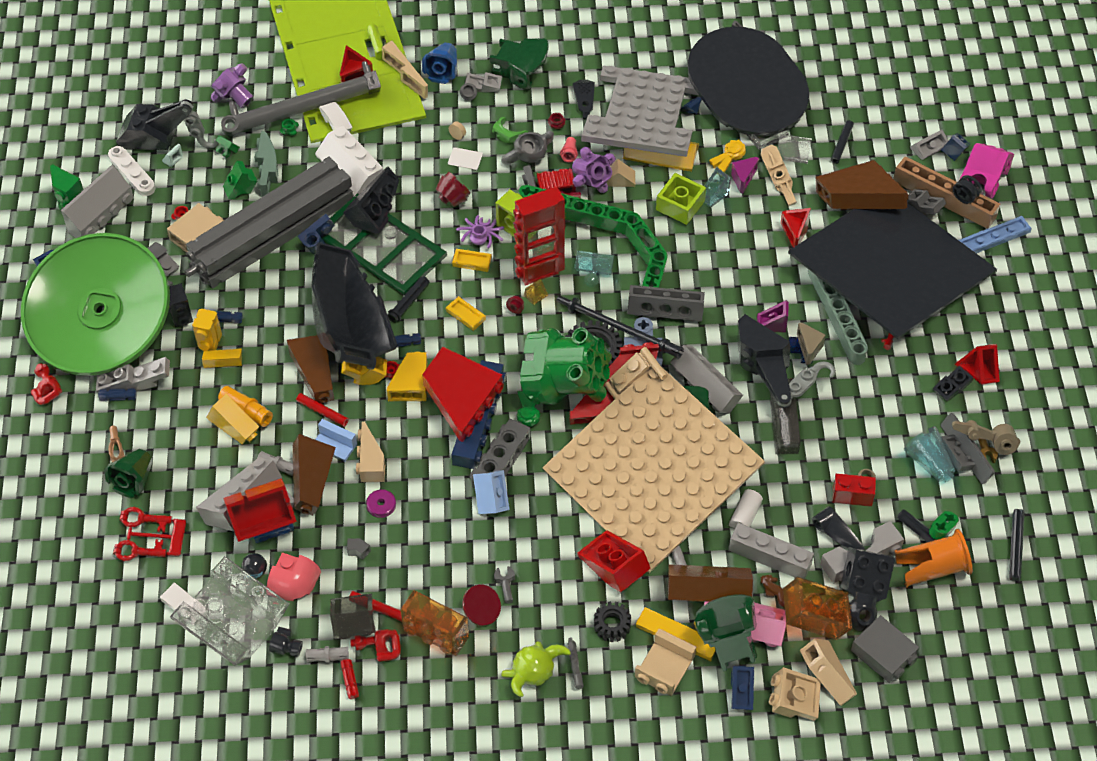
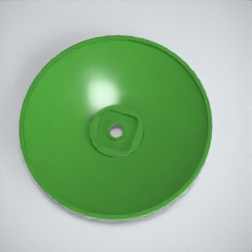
[21,233,170,376]

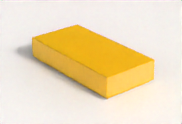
[452,249,492,272]
[446,296,486,331]

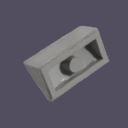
[910,130,948,160]

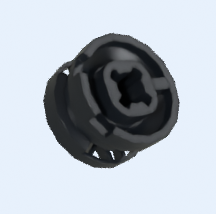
[952,175,982,204]

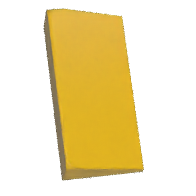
[202,349,242,368]

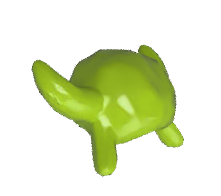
[501,641,571,697]

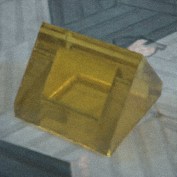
[524,279,548,305]

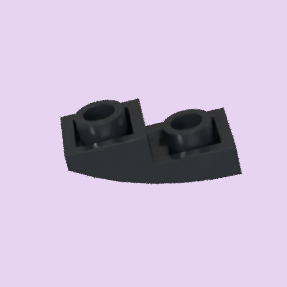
[933,366,973,401]

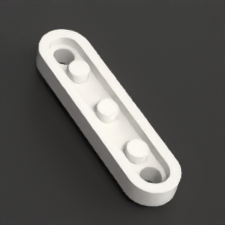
[108,146,155,196]

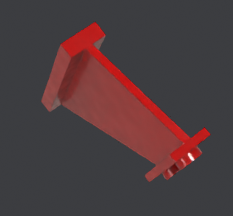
[569,342,659,425]

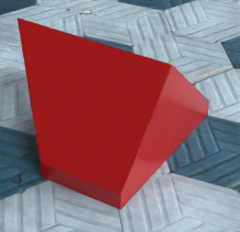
[340,45,373,83]
[780,208,811,247]
[955,344,1000,384]

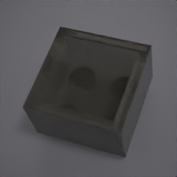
[330,593,376,639]

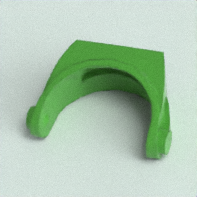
[492,117,528,144]

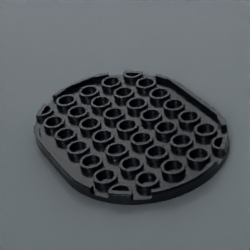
[687,27,809,136]

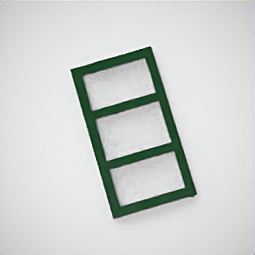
[321,193,447,295]

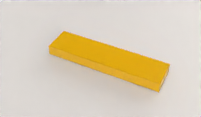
[636,607,716,661]

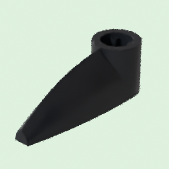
[812,506,865,550]

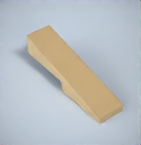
[382,40,428,99]

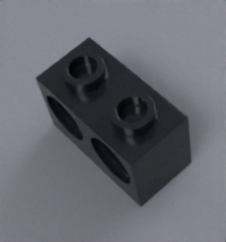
[169,283,193,328]

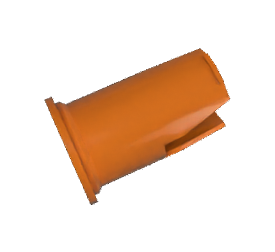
[895,529,973,588]

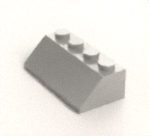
[61,165,134,238]

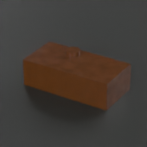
[668,564,753,602]

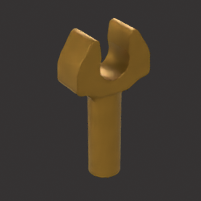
[978,438,998,463]

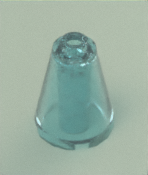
[903,426,955,483]

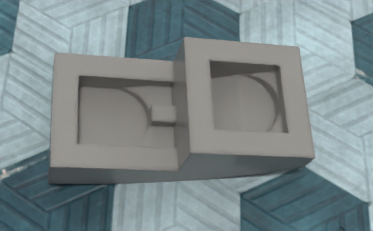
[465,72,502,92]

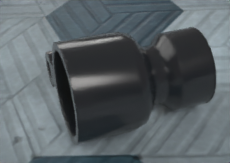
[269,626,303,657]

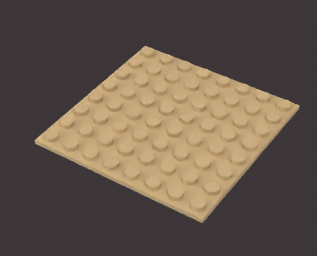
[542,367,765,573]

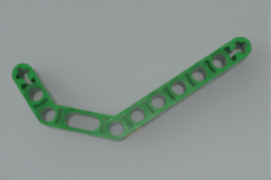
[519,185,668,288]

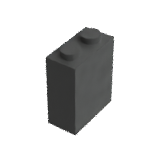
[851,615,919,683]

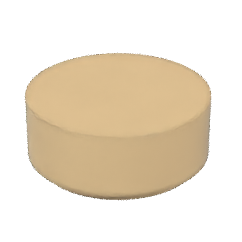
[449,122,466,140]

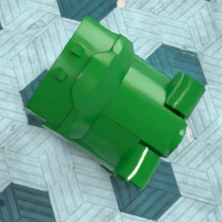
[520,327,612,405]

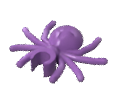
[456,215,504,248]

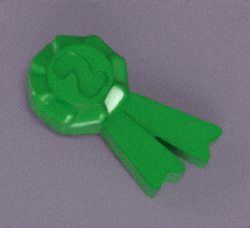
[517,391,540,426]

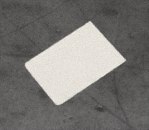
[448,148,483,170]

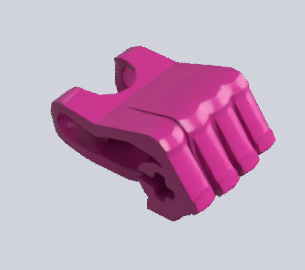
[960,143,1014,199]

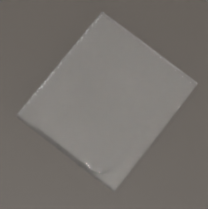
[778,134,812,164]

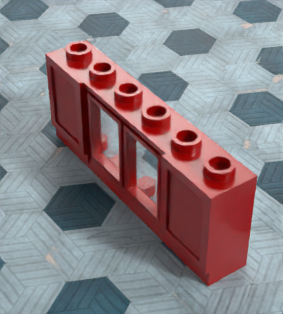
[513,186,565,286]

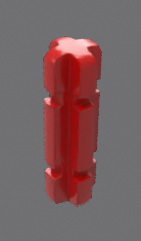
[341,659,359,699]

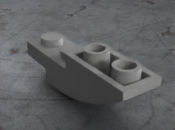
[96,357,170,392]

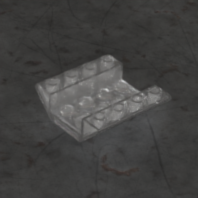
[170,556,289,666]

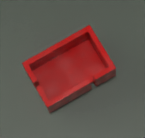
[223,478,297,542]

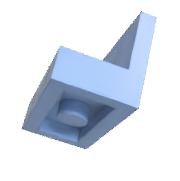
[315,419,357,462]
[473,470,509,514]

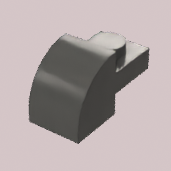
[907,189,946,216]
[148,242,179,278]

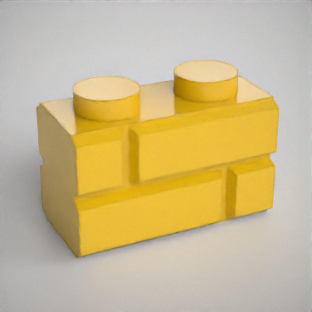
[192,309,222,351]

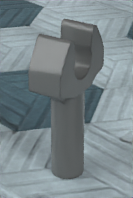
[494,566,515,604]

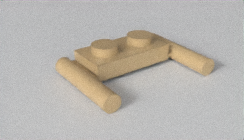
[604,347,668,400]

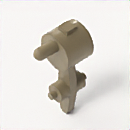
[952,420,1021,455]

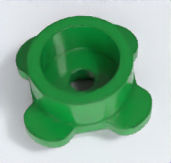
[280,119,299,135]

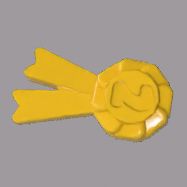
[709,140,746,176]

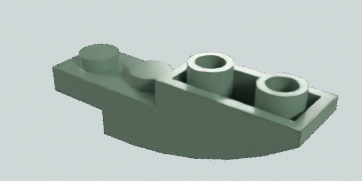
[254,131,279,197]

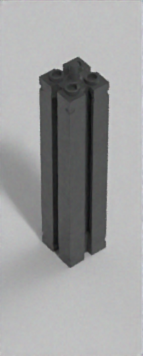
[185,156,353,289]

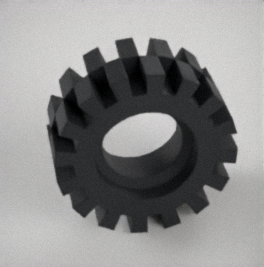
[594,601,631,642]

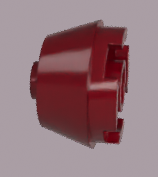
[435,172,471,207]

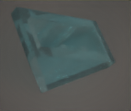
[704,167,731,207]

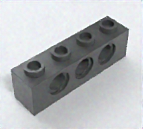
[627,285,705,321]
[470,419,531,489]

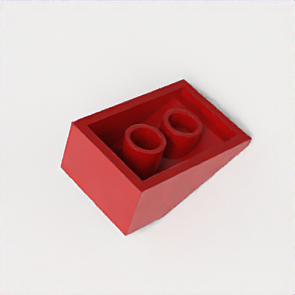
[577,530,651,592]

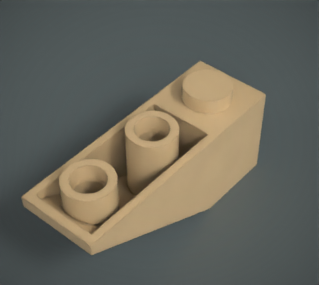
[356,422,385,482]
[800,639,857,706]

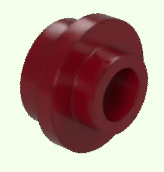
[548,113,565,129]
[506,296,524,314]

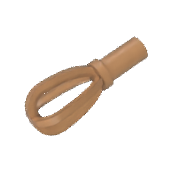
[109,426,124,462]

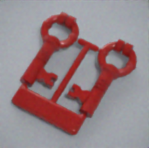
[113,507,186,561]

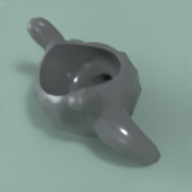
[501,131,554,164]

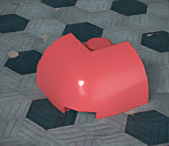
[267,553,321,601]

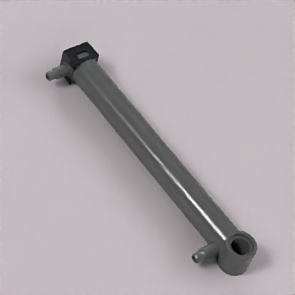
[221,61,381,136]

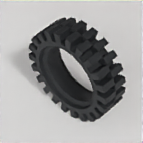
[565,320,622,366]

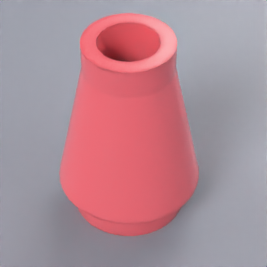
[560,137,578,162]

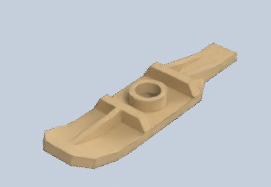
[761,145,797,206]

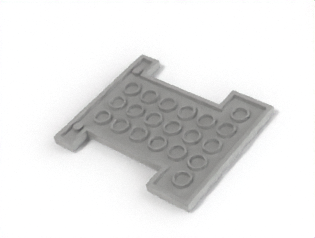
[581,66,698,157]

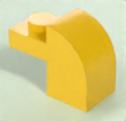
[341,356,387,385]

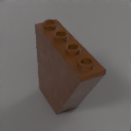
[815,160,909,209]

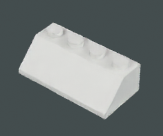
[315,125,383,197]

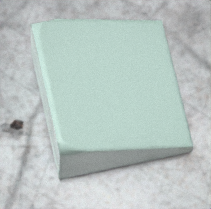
[162,144,183,167]

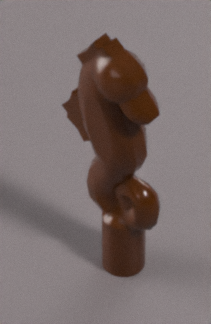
[761,575,800,616]

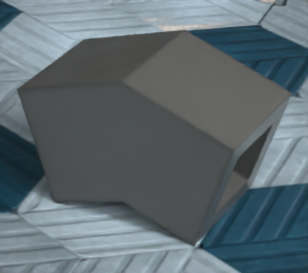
[347,538,371,560]

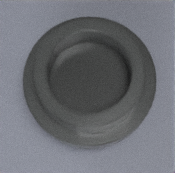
[460,83,477,101]

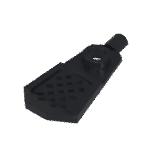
[573,80,595,119]

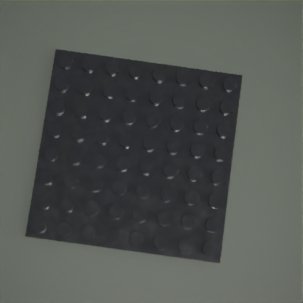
[788,202,997,339]

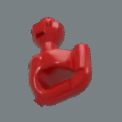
[31,363,62,405]
[350,629,401,662]

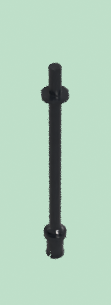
[556,295,684,359]

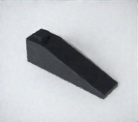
[343,166,399,234]

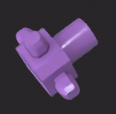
[211,63,254,108]
[572,147,616,193]

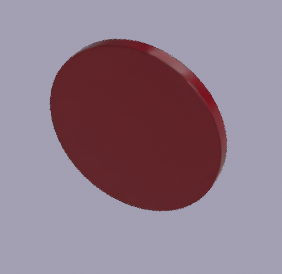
[462,584,501,626]

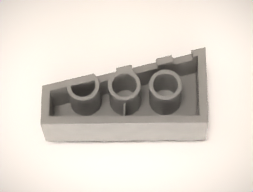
[196,457,282,531]

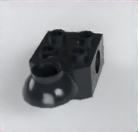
[840,547,895,631]

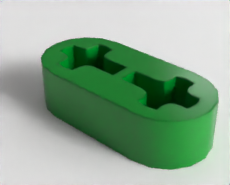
[929,511,959,540]

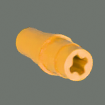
[218,386,273,427]

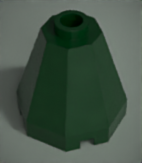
[104,449,152,498]

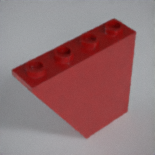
[422,347,504,442]

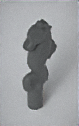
[567,637,584,689]

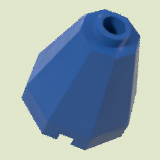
[422,42,457,84]

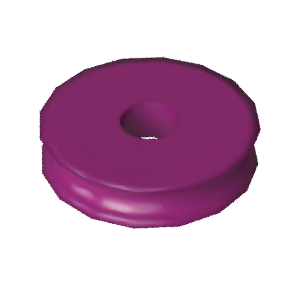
[366,489,396,518]

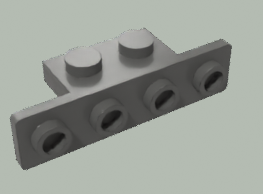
[937,413,995,484]

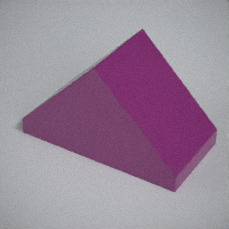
[731,157,759,194]
[757,300,789,333]

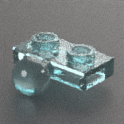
[575,251,614,287]

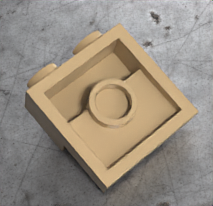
[769,667,821,721]

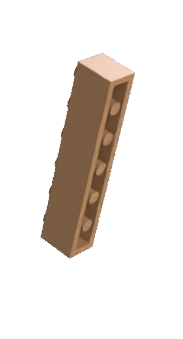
[894,156,1000,229]

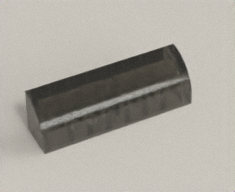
[769,378,801,454]

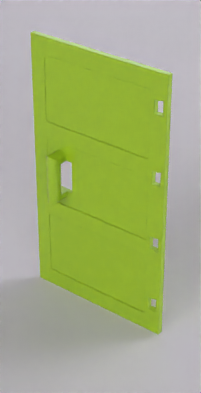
[269,0,426,143]

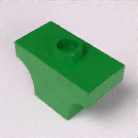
[223,161,258,199]

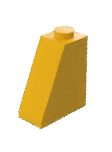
[387,352,428,401]
[206,394,259,445]

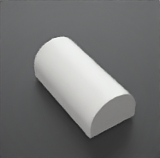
[729,489,763,528]

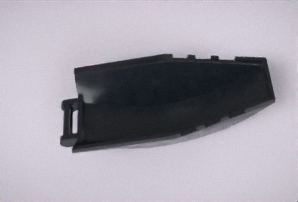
[311,242,397,370]

